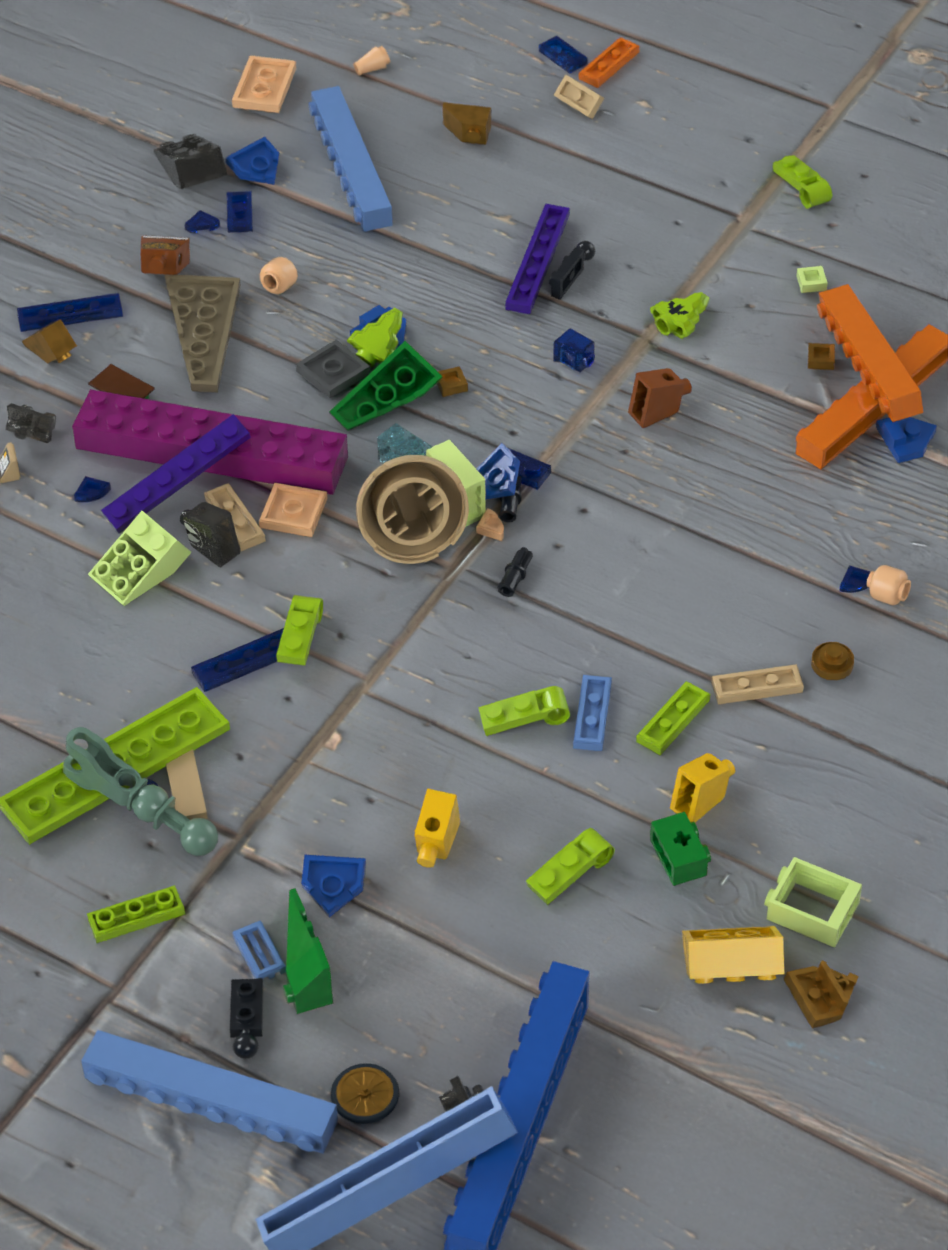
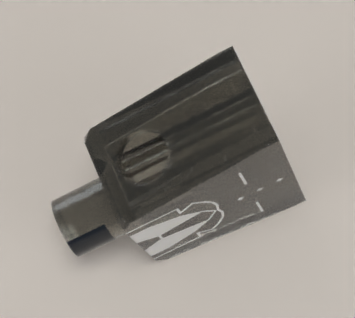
[180,502,241,568]

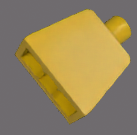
[670,753,735,823]
[414,788,460,868]

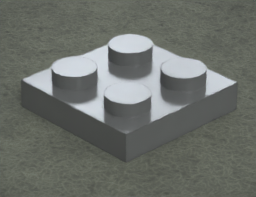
[296,340,370,398]

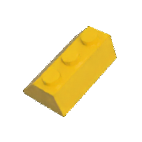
[682,926,785,984]

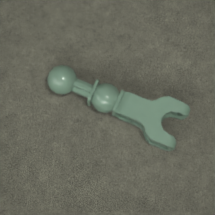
[63,727,218,856]

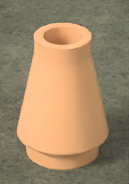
[353,46,390,76]

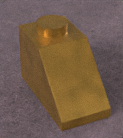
[443,102,491,145]
[22,319,77,363]

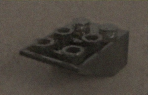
[153,134,228,189]

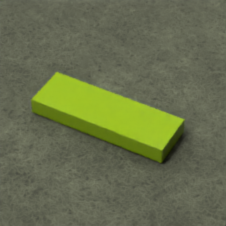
[636,681,710,756]

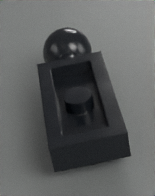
[549,241,595,300]
[230,978,264,1059]

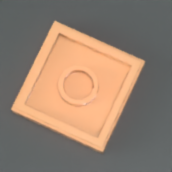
[259,483,327,537]

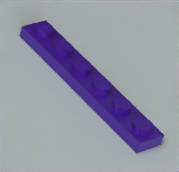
[505,204,570,314]
[101,414,251,534]

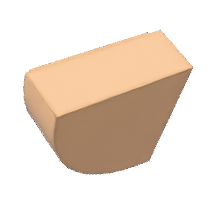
[476,508,504,541]

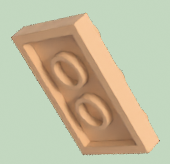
[232,56,296,113]

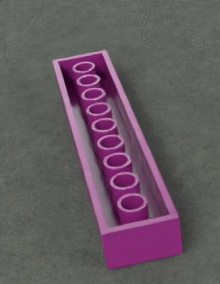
[72,389,348,495]

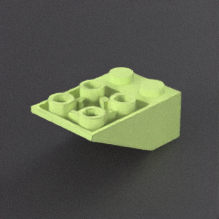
[88,511,192,606]

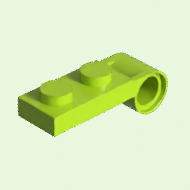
[773,155,832,209]
[276,595,323,666]
[478,686,570,736]
[526,828,615,905]

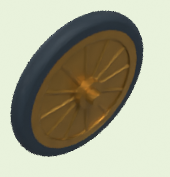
[331,1063,399,1124]

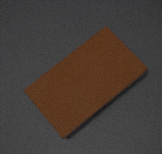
[88,364,155,399]

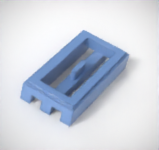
[232,920,286,982]

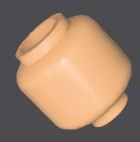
[259,257,298,294]
[866,565,911,605]

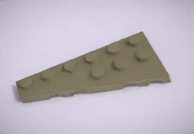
[164,274,241,393]

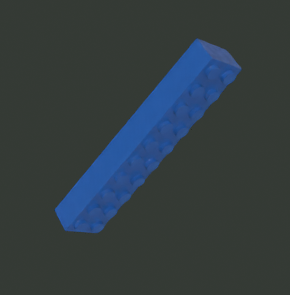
[443,961,589,1250]

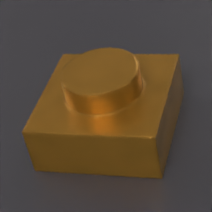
[808,343,835,370]
[437,366,468,397]

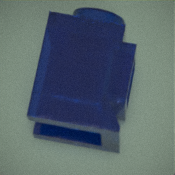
[553,328,595,372]

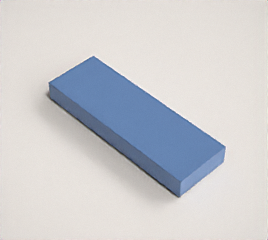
[573,675,612,751]

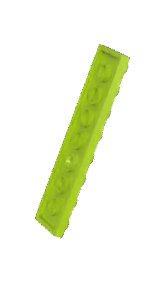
[0,687,230,845]

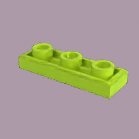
[87,885,185,943]

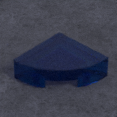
[184,210,220,233]
[74,476,111,502]
[839,565,870,593]

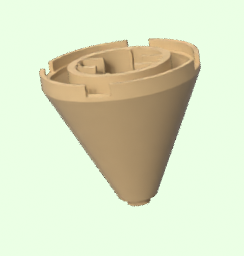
[356,455,469,564]

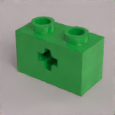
[650,812,711,886]

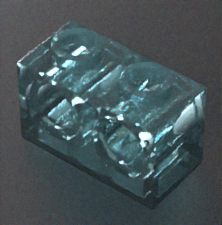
[377,423,432,463]

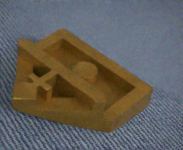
[783,960,859,1028]

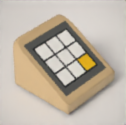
[0,442,21,483]

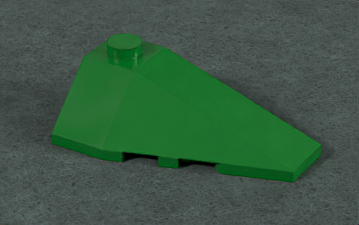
[329,341,443,431]
[283,888,333,1014]

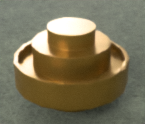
[811,642,854,680]

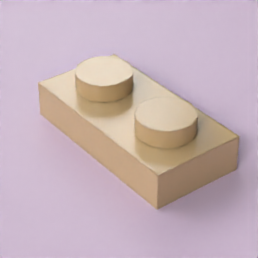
[554,74,605,119]

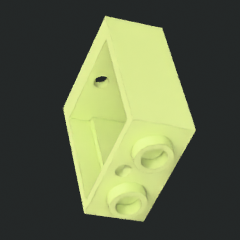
[426,439,486,527]
[764,857,862,948]

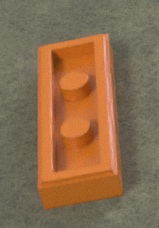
[579,37,640,88]

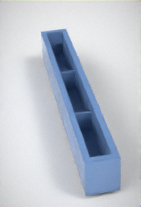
[308,86,393,232]
[81,1030,338,1154]
[255,1087,518,1250]

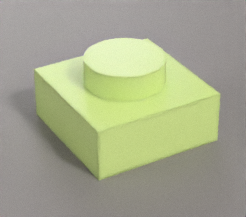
[796,266,828,293]

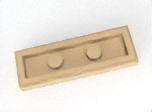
[204,483,266,551]
[711,664,804,704]
[166,749,208,820]

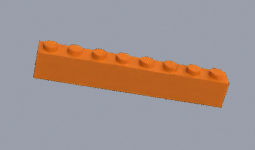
[817,284,923,422]
[796,324,948,469]

